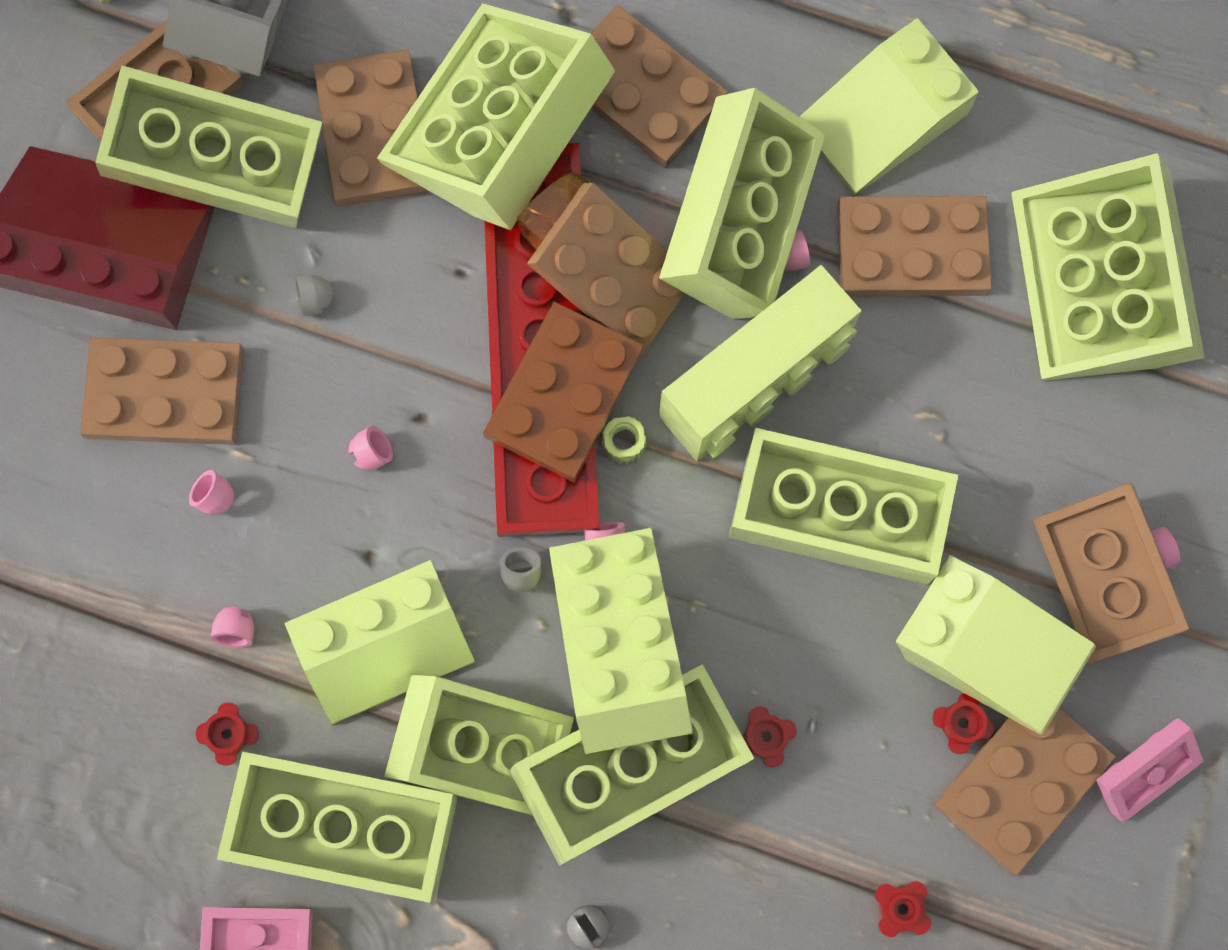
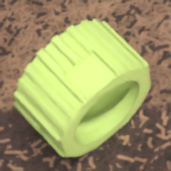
[601,416,646,464]

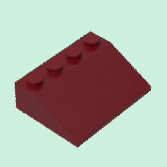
[0,146,215,330]

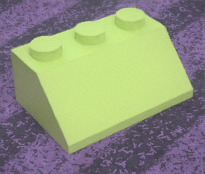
[284,560,476,725]

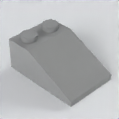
[162,0,288,77]

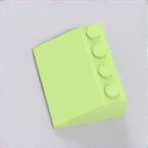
[377,3,615,230]
[1011,153,1205,381]

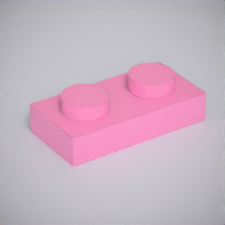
[1096,718,1204,823]
[200,907,313,950]

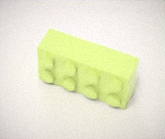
[95,65,322,229]
[659,88,825,319]
[659,265,862,461]
[728,428,958,585]
[549,528,693,754]
[510,664,754,866]
[217,752,458,903]

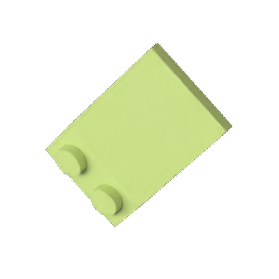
[800,18,979,196]
[896,555,1096,736]
[384,675,574,816]

